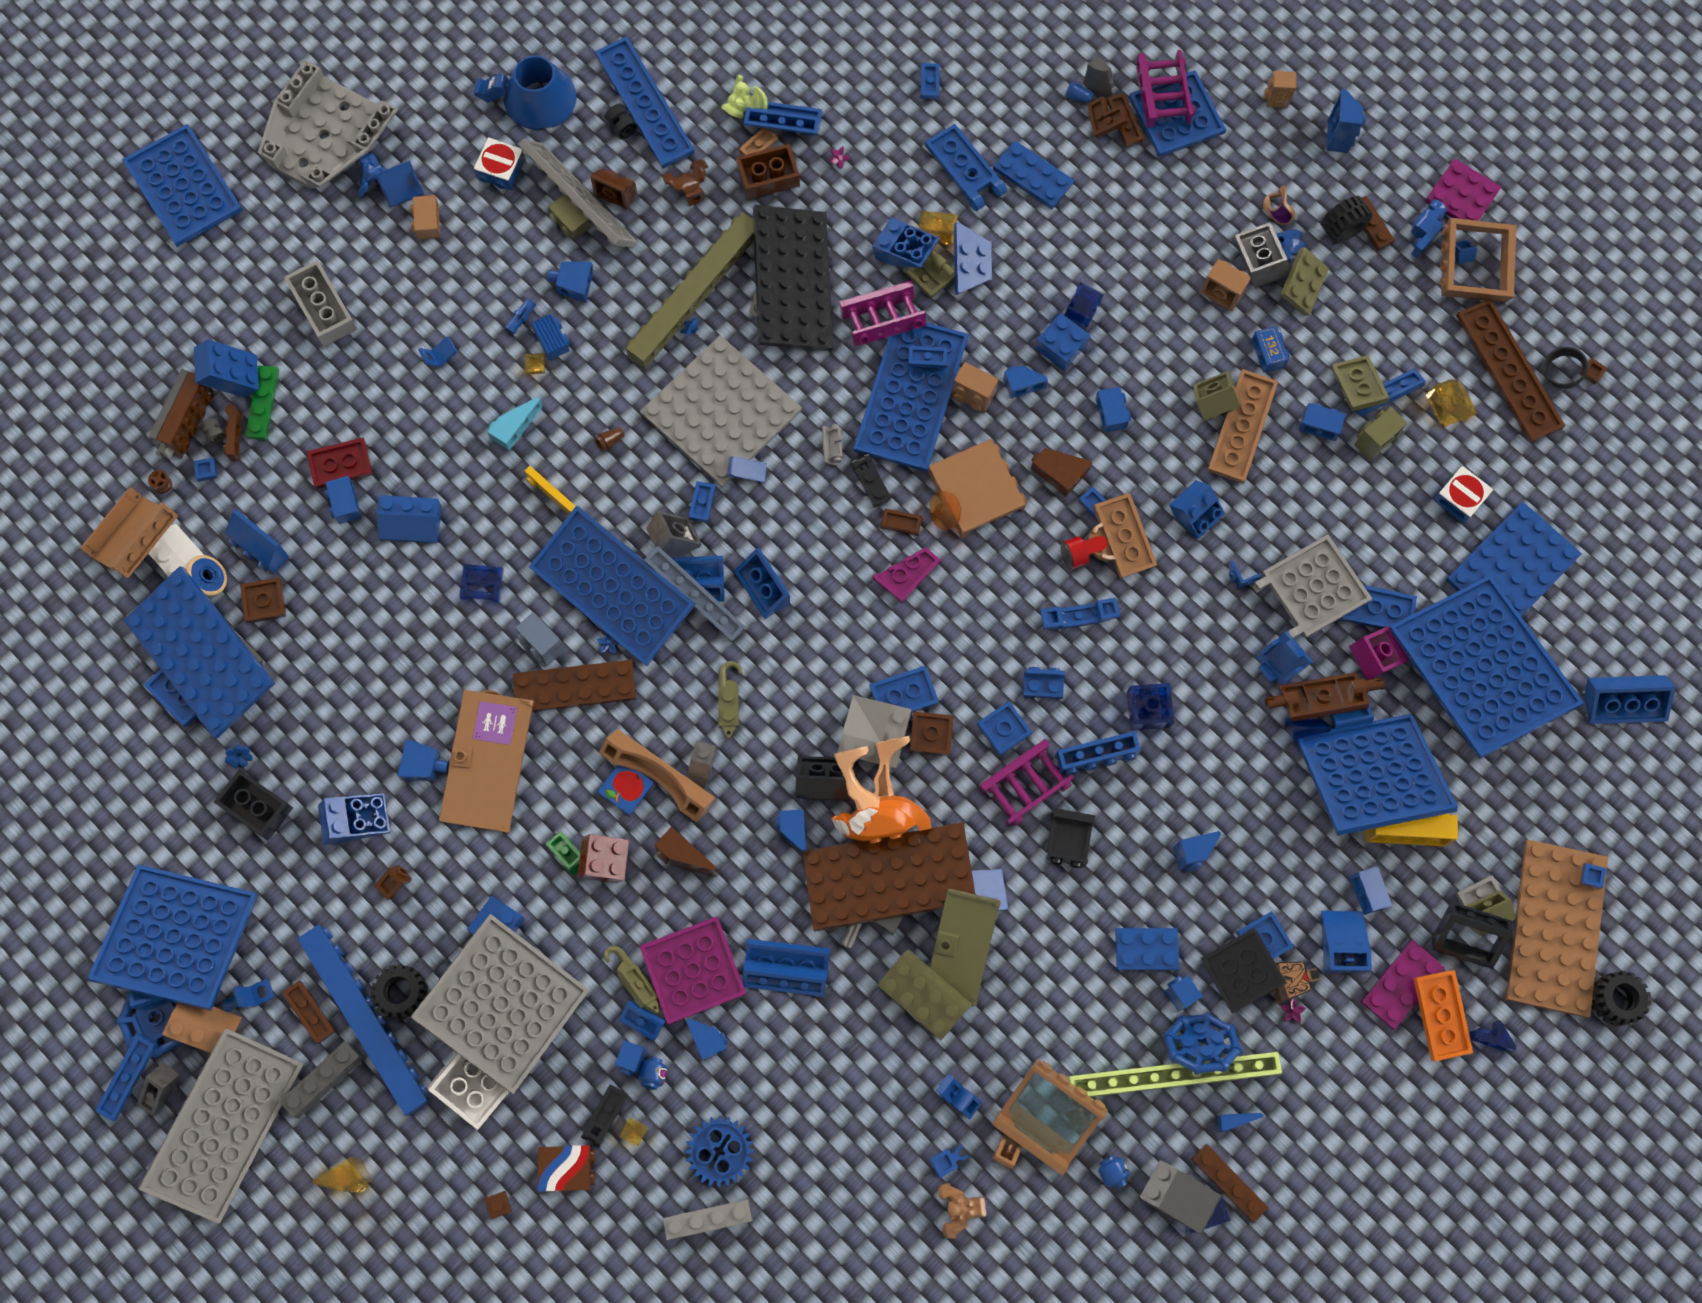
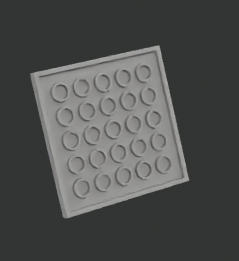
[640,335,802,488]
[410,914,589,1094]

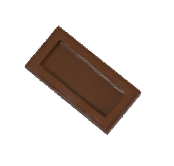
[880,508,922,536]

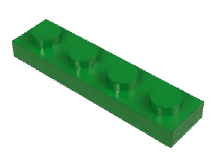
[245,365,279,441]

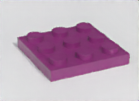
[1425,158,1502,221]

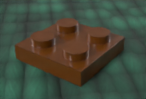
[240,577,286,624]
[910,711,954,756]

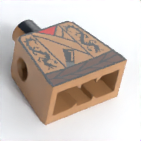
[1273,961,1320,1004]

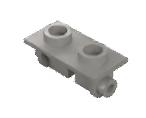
[822,424,843,466]

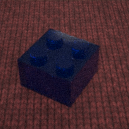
[1127,683,1174,730]

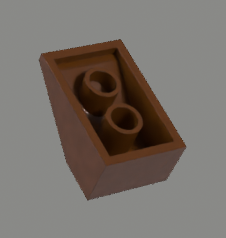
[654,827,719,877]

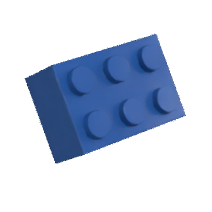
[194,339,259,397]

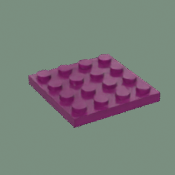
[640,916,747,1025]

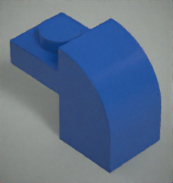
[936,1074,982,1120]

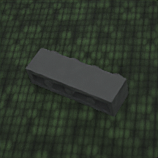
[279,1041,364,1119]

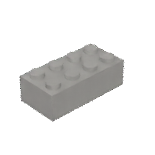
[284,260,357,347]

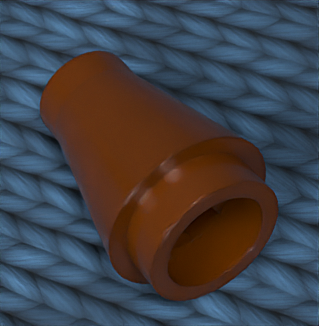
[595,427,625,451]

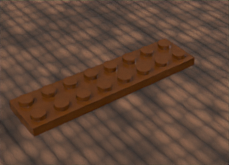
[1456,299,1565,443]

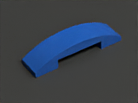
[1040,598,1120,629]

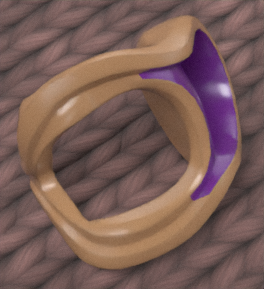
[1263,185,1295,225]

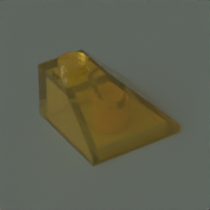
[1426,379,1478,428]

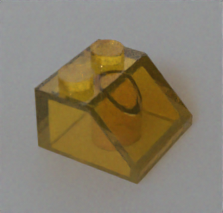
[312,1157,373,1194]

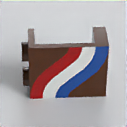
[538,1145,596,1192]

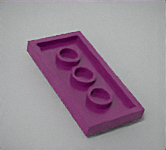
[1360,940,1445,1030]

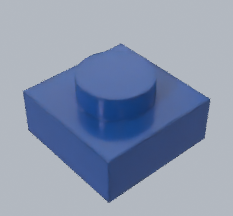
[193,457,218,482]
[1580,863,1606,889]

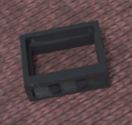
[1432,902,1513,969]

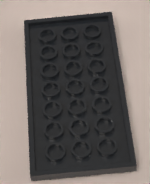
[753,205,833,351]

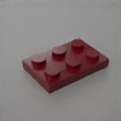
[306,437,373,489]

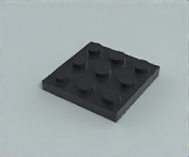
[1200,928,1288,1014]

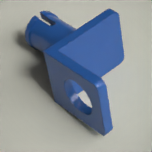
[222,979,274,1012]

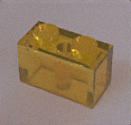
[919,211,958,244]

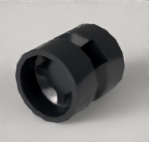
[604,104,638,140]

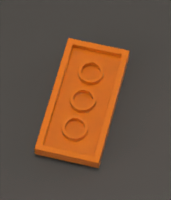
[1413,970,1473,1061]

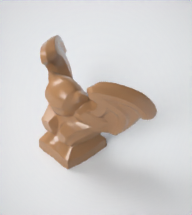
[938,1183,986,1239]

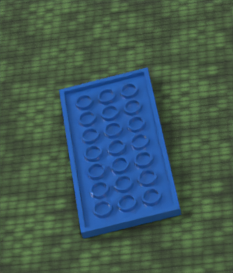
[853,315,969,472]
[529,505,696,666]
[124,566,275,738]

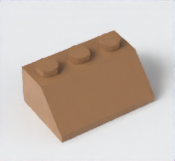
[162,1003,242,1053]

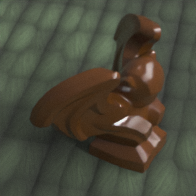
[663,159,708,206]

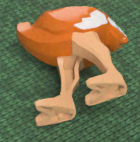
[831,736,931,843]

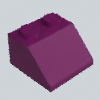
[1348,626,1409,680]

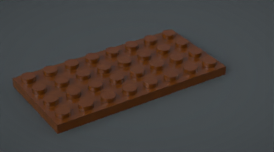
[803,822,976,932]

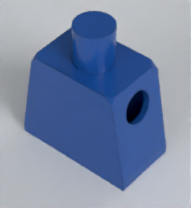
[547,261,594,303]
[397,739,449,781]

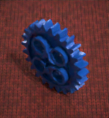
[685,1116,754,1187]

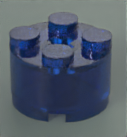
[1064,282,1104,327]

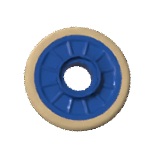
[186,555,227,596]

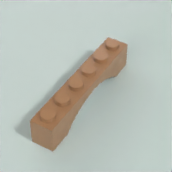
[599,729,715,822]

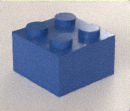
[1035,313,1090,371]

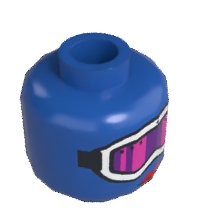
[638,1057,668,1090]

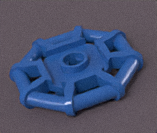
[116,993,185,1058]
[1163,1012,1243,1075]

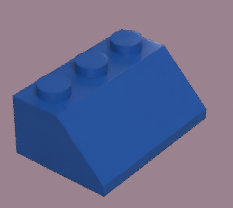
[1326,89,1366,153]
[377,495,442,543]
[225,509,289,574]

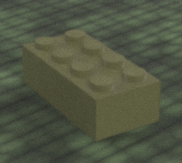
[878,949,972,1040]

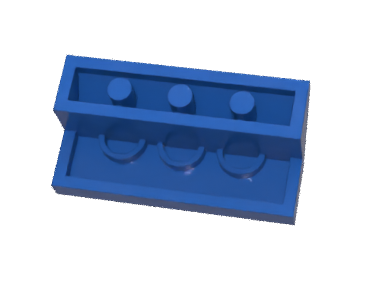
[744,102,822,135]
[644,556,725,602]
[742,939,830,997]

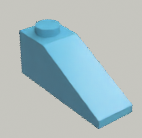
[488,397,543,451]

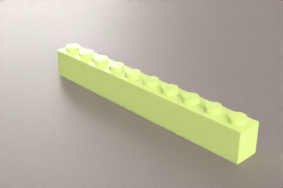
[1068,1052,1282,1099]

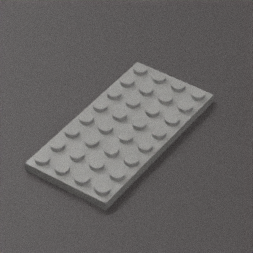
[138,1028,303,1224]

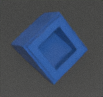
[1455,239,1477,264]

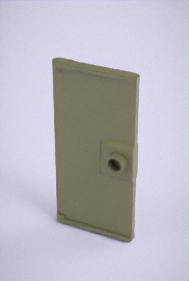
[930,889,1001,1006]

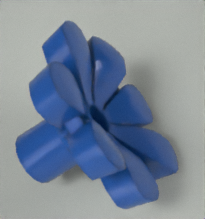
[225,745,253,767]

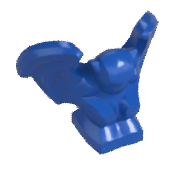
[357,152,387,198]

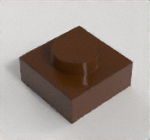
[1579,358,1607,385]
[484,1191,512,1219]

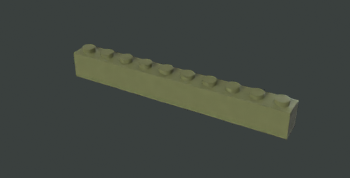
[626,212,754,369]

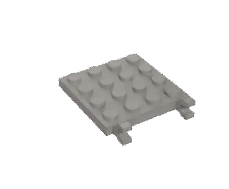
[1252,535,1372,639]

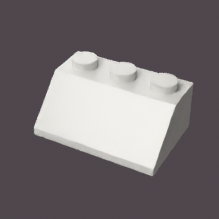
[148,524,206,576]

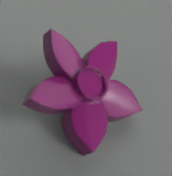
[830,146,850,169]
[1280,998,1306,1023]

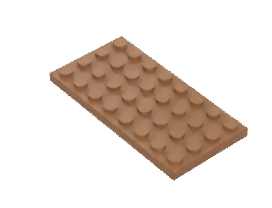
[1505,840,1608,1018]

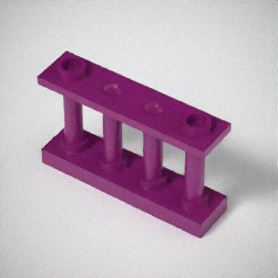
[1135,50,1195,128]
[839,281,926,347]
[979,739,1074,827]

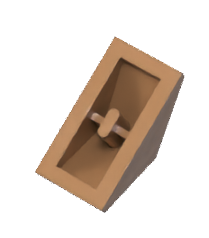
[991,1134,1022,1170]

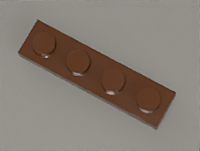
[1191,1144,1269,1223]

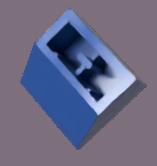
[1169,480,1225,539]

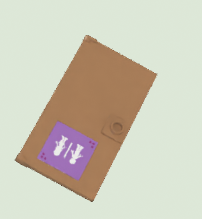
[439,690,534,833]

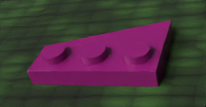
[872,547,941,603]

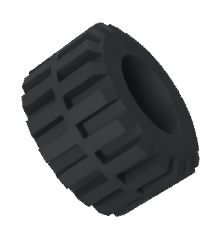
[1321,195,1373,244]
[371,964,429,1020]
[1592,971,1651,1026]

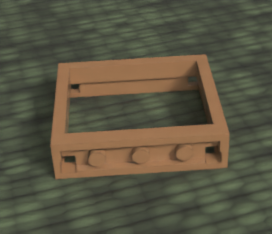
[1439,218,1516,303]

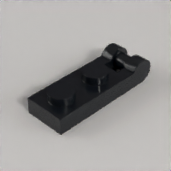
[850,453,891,508]
[581,1084,629,1148]

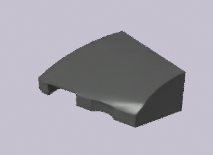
[1083,56,1115,100]

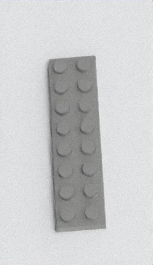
[519,139,638,248]

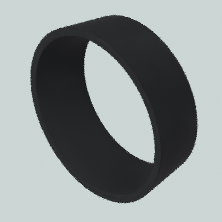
[1544,347,1588,389]

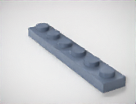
[644,546,745,641]

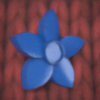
[679,318,699,338]
[597,634,619,654]

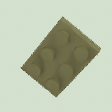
[1280,247,1329,316]
[1331,355,1390,412]

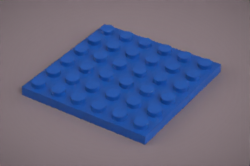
[1296,714,1458,836]
[87,864,258,1011]

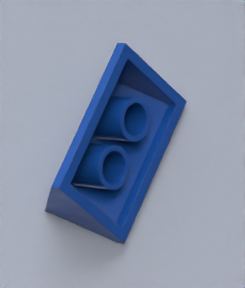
[734,548,790,619]

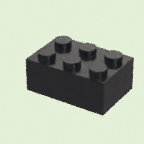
[213,769,293,841]

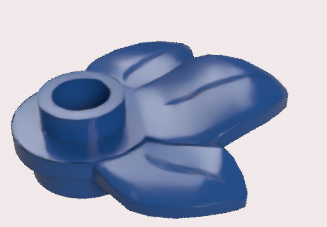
[1276,229,1306,263]

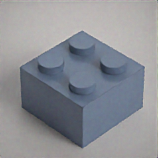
[515,612,565,666]

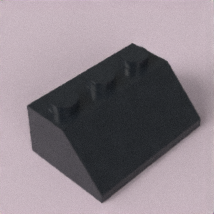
[796,756,858,801]

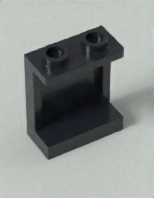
[1045,808,1095,868]

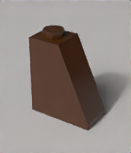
[1031,448,1093,497]

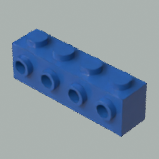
[1055,731,1141,776]

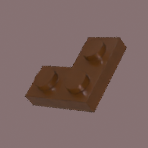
[1087,96,1129,138]

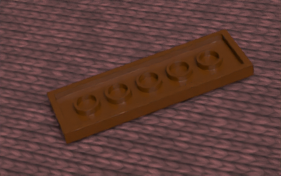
[513,660,636,712]

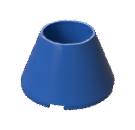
[503,56,577,130]

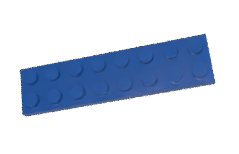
[595,36,695,169]

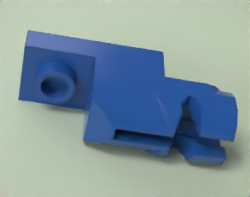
[1411,199,1447,259]

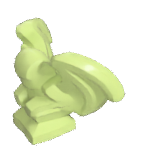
[721,75,768,119]

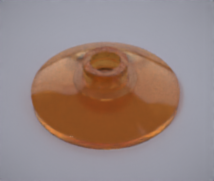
[930,491,961,530]

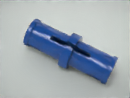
[504,298,536,335]

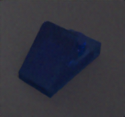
[1469,1020,1516,1052]

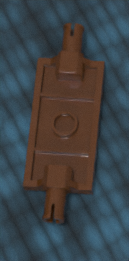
[1265,672,1385,722]

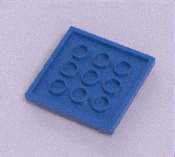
[1129,70,1226,157]

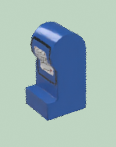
[473,74,508,103]

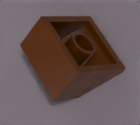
[590,168,637,210]

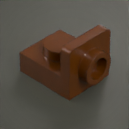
[374,865,412,900]

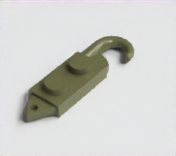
[718,661,742,739]
[604,946,659,1015]

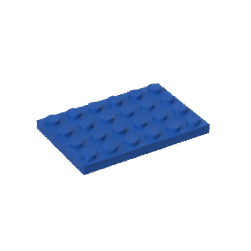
[122,124,243,247]
[1446,502,1582,617]

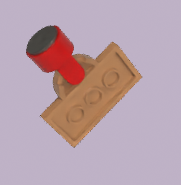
[1060,493,1157,579]

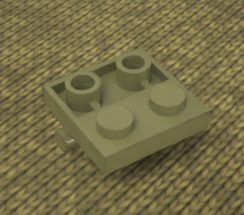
[905,249,955,299]

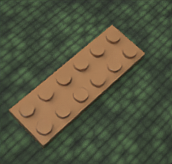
[1207,369,1278,484]

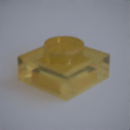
[525,353,545,375]
[619,1117,649,1147]

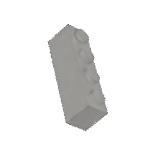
[663,1199,753,1240]

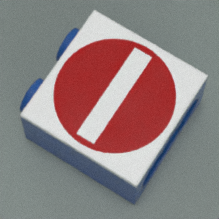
[474,137,525,190]
[1433,466,1493,524]

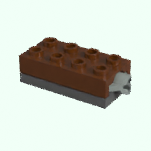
[148,369,214,460]

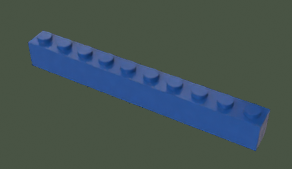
[297,925,431,1116]

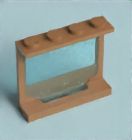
[992,1059,1108,1176]

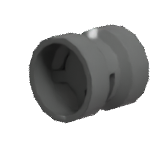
[199,418,226,445]

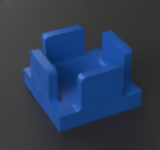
[1256,631,1313,685]

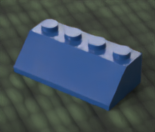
[1584,675,1676,724]

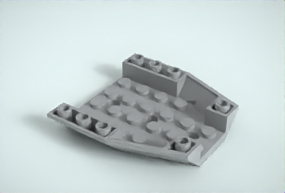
[258,60,398,189]

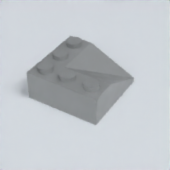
[837,695,911,768]

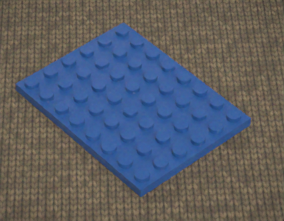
[1389,575,1584,759]

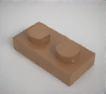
[739,128,778,155]

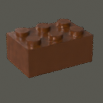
[736,144,800,200]

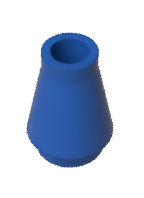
[1065,81,1094,103]

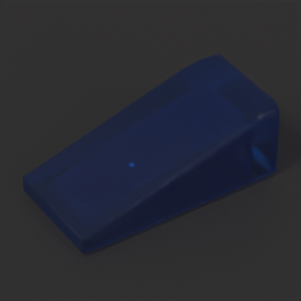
[1285,718,1331,740]

